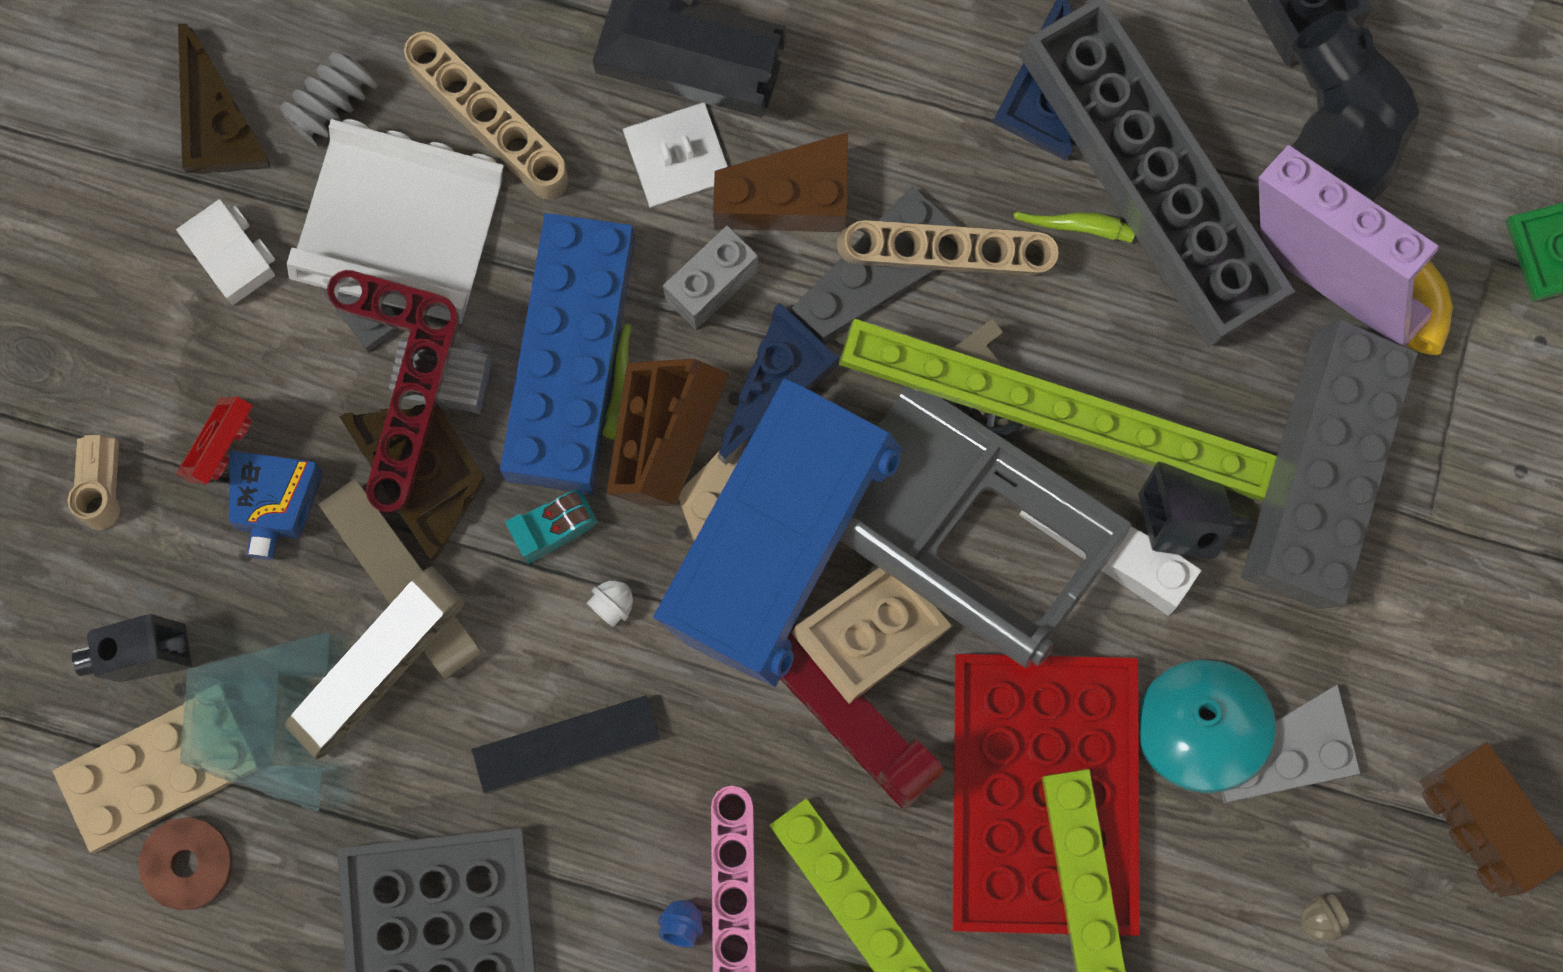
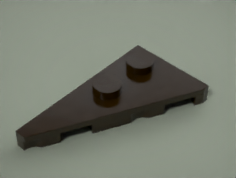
[178,23,270,173]

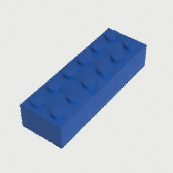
[500,213,635,494]

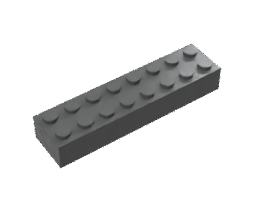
[1019,0,1295,348]

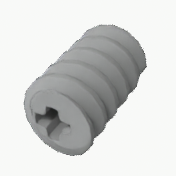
[280,52,378,147]

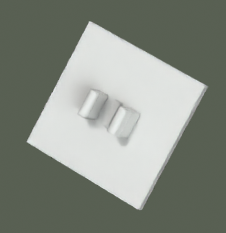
[623,102,728,209]

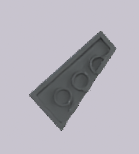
[792,186,957,342]

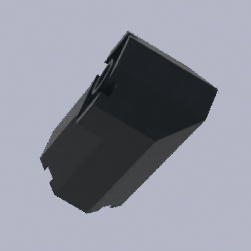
[593,0,786,118]

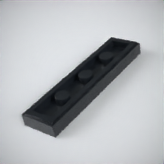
[471,695,660,794]

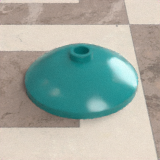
[1138,660,1276,793]

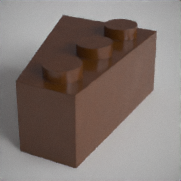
[713,132,848,232]
[607,359,729,506]

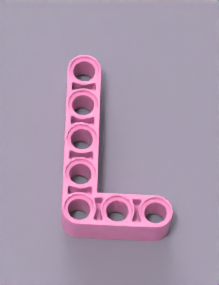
[711,786,756,972]

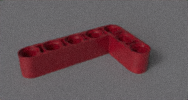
[327,270,459,512]
[780,623,944,811]

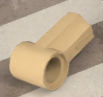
[67,435,121,530]

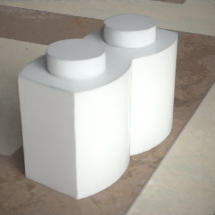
[176,199,276,306]

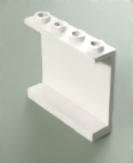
[287,119,503,324]

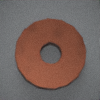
[138,817,233,911]

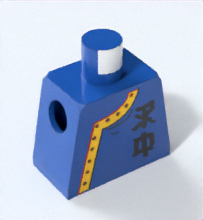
[229,451,323,560]

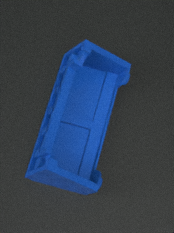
[653,379,903,687]

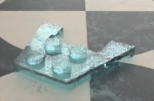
[180,633,330,812]

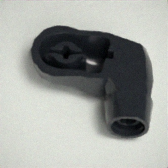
[1291,10,1419,201]

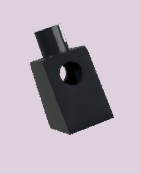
[1138,461,1251,559]
[72,614,193,682]

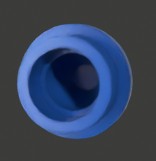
[658,900,704,948]

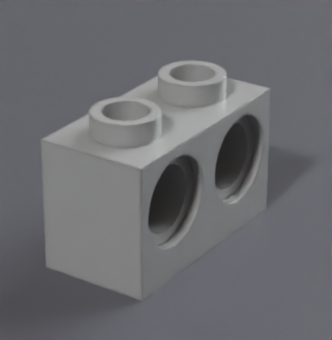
[663,226,759,330]

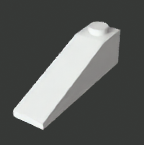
[1019,511,1202,616]

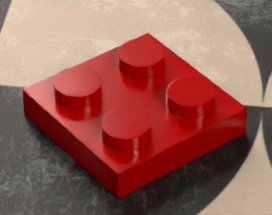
[176,396,253,485]

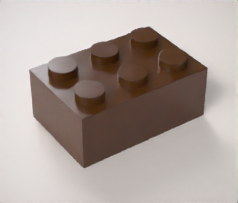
[1419,742,1563,897]

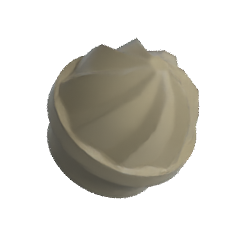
[1301,894,1350,941]

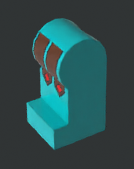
[505,489,598,565]

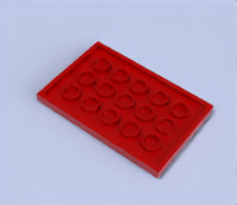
[952,654,1139,936]

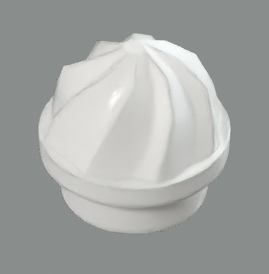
[586,581,633,627]

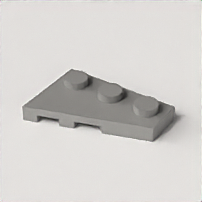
[1221,685,1360,804]

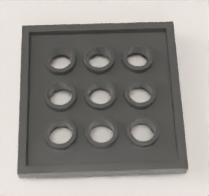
[337,828,536,972]

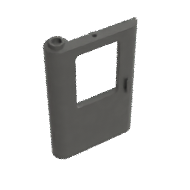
[840,386,1132,669]

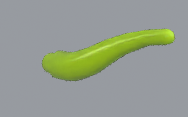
[1013,211,1135,243]
[602,324,632,440]

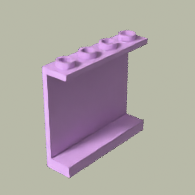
[1259,145,1439,347]

